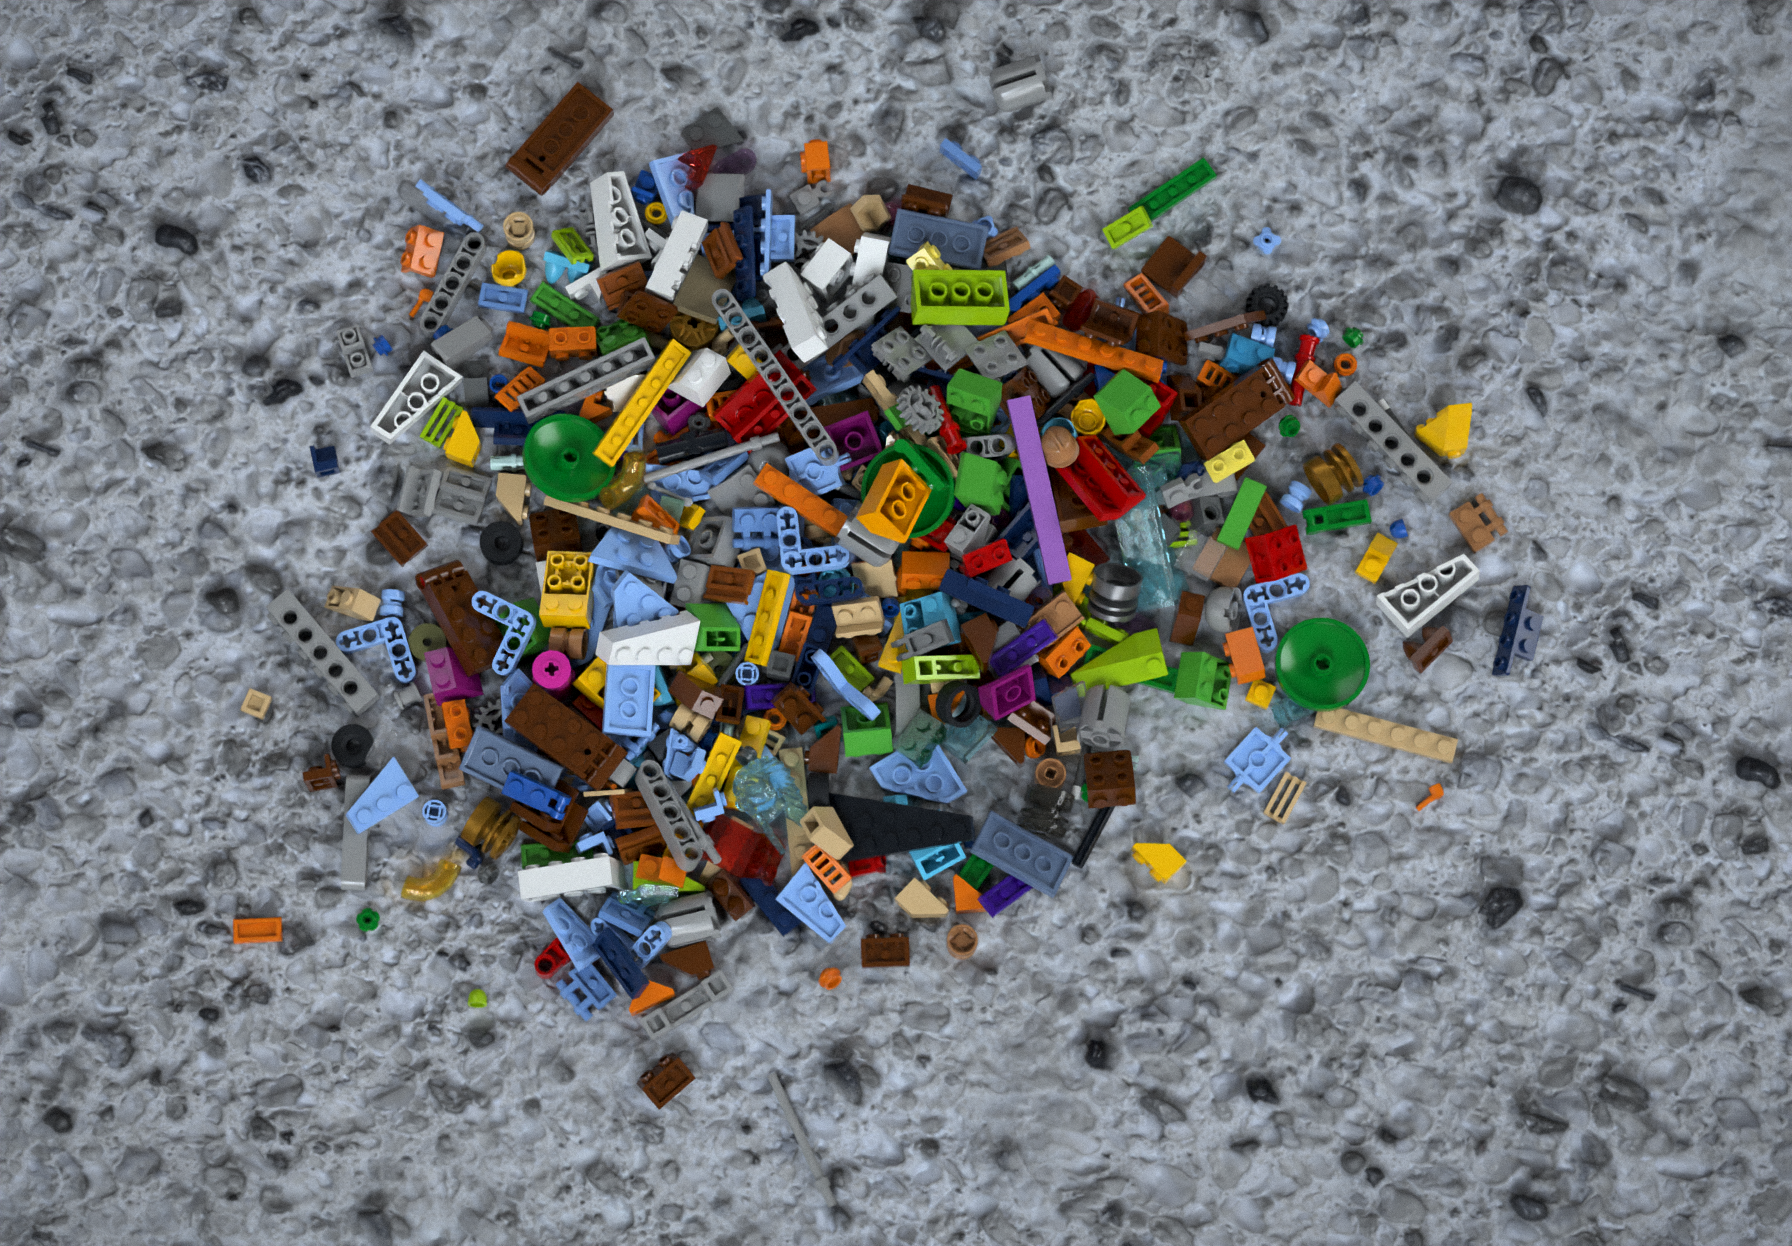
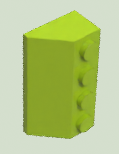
[910,269,1010,325]

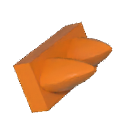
[631,494,680,534]

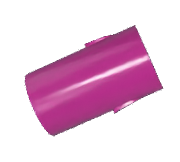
[532,650,575,701]

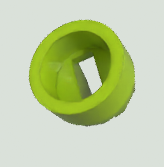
[468,989,487,1008]

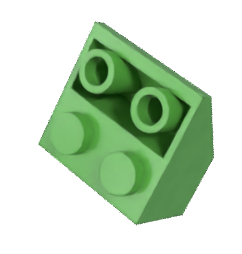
[596,319,655,357]
[947,368,1002,435]
[685,603,740,651]
[1174,652,1231,710]

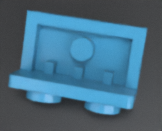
[1219,333,1275,375]

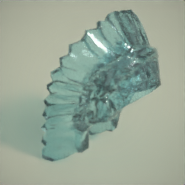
[732,756,807,855]

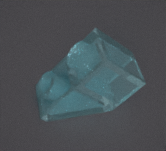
[1128,451,1182,495]

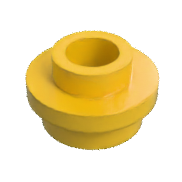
[645,202,668,225]

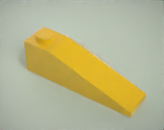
[1414,403,1472,459]

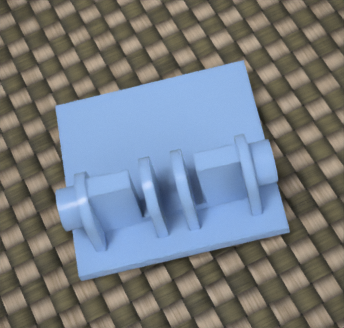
[662,728,701,781]

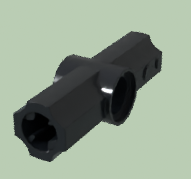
[655,427,729,465]

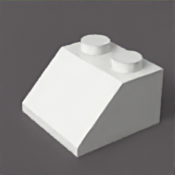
[800,238,854,304]
[668,348,731,407]

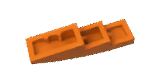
[778,565,820,661]

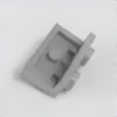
[397,466,442,518]

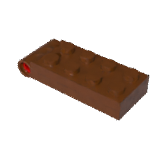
[505,82,614,196]
[1178,357,1295,461]
[1047,433,1108,534]
[415,560,513,677]
[505,683,628,792]

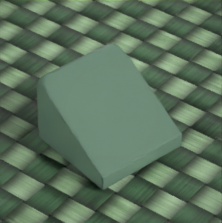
[660,496,685,523]

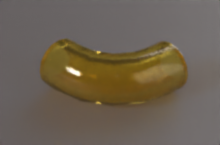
[600,452,647,510]
[401,859,462,902]

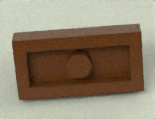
[1403,625,1453,674]
[705,868,755,922]

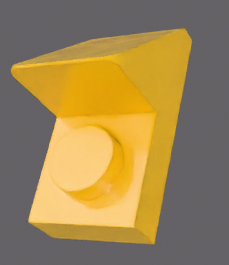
[1355,533,1398,584]

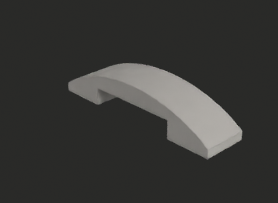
[639,970,734,1041]

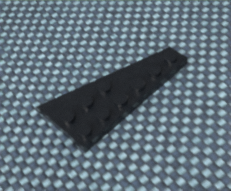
[829,793,975,864]

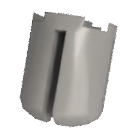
[989,54,1053,112]
[1022,345,1084,399]
[834,501,900,567]
[983,557,1041,619]
[1077,684,1131,752]
[657,890,722,948]

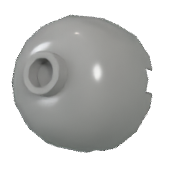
[746,441,791,477]
[1202,587,1243,633]

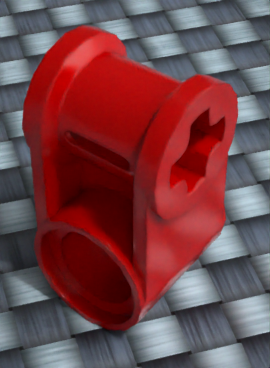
[534,937,571,979]

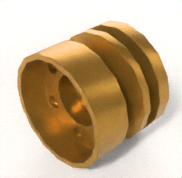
[670,311,720,353]
[1303,443,1364,505]
[461,796,523,860]

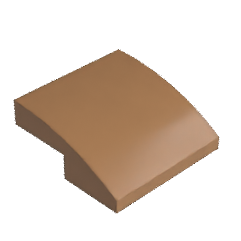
[810,203,872,257]
[1192,527,1251,588]

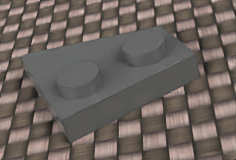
[680,107,744,153]

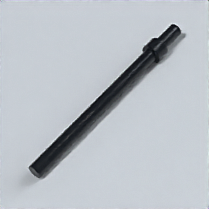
[990,372,1096,464]

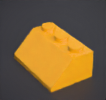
[856,459,932,543]

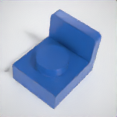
[631,170,659,205]

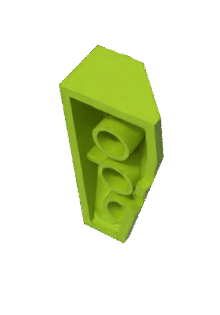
[1071,628,1168,697]

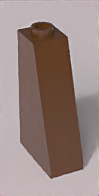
[781,398,879,447]

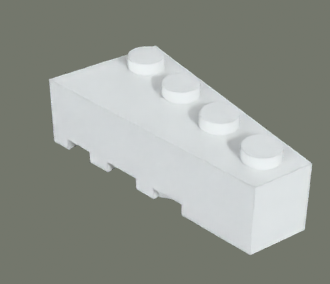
[590,171,652,271]
[645,210,709,305]
[843,232,891,331]
[762,261,828,363]
[370,351,463,445]
[1376,554,1480,638]
[595,610,700,665]
[518,853,626,902]

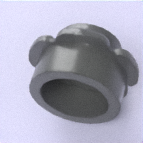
[688,412,711,433]
[735,746,758,768]
[478,862,500,885]

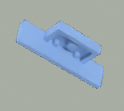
[760,189,795,284]

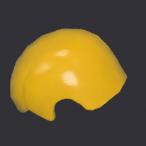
[491,250,527,287]
[1070,398,1106,436]

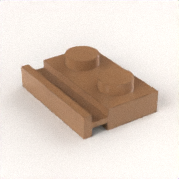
[982,226,1031,267]
[1028,591,1085,647]

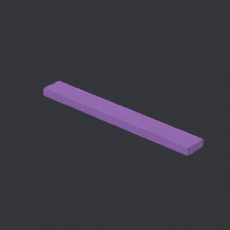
[1006,395,1072,585]

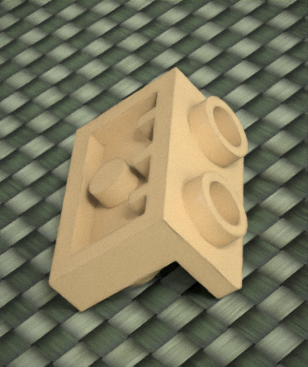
[831,596,885,638]

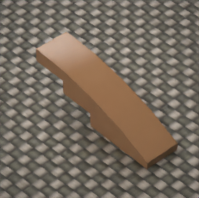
[423,693,466,790]

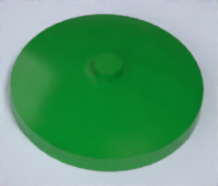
[522,414,616,503]
[861,443,956,538]
[1274,618,1370,712]

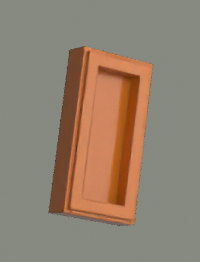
[233,917,283,944]

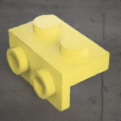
[906,241,953,271]
[1203,440,1255,483]

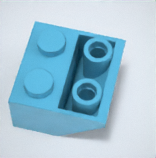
[899,592,961,650]
[908,809,966,880]

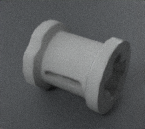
[392,681,422,710]

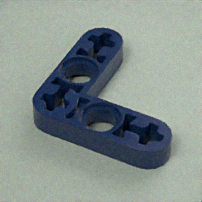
[792,537,865,606]

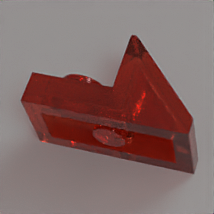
[678,144,718,192]

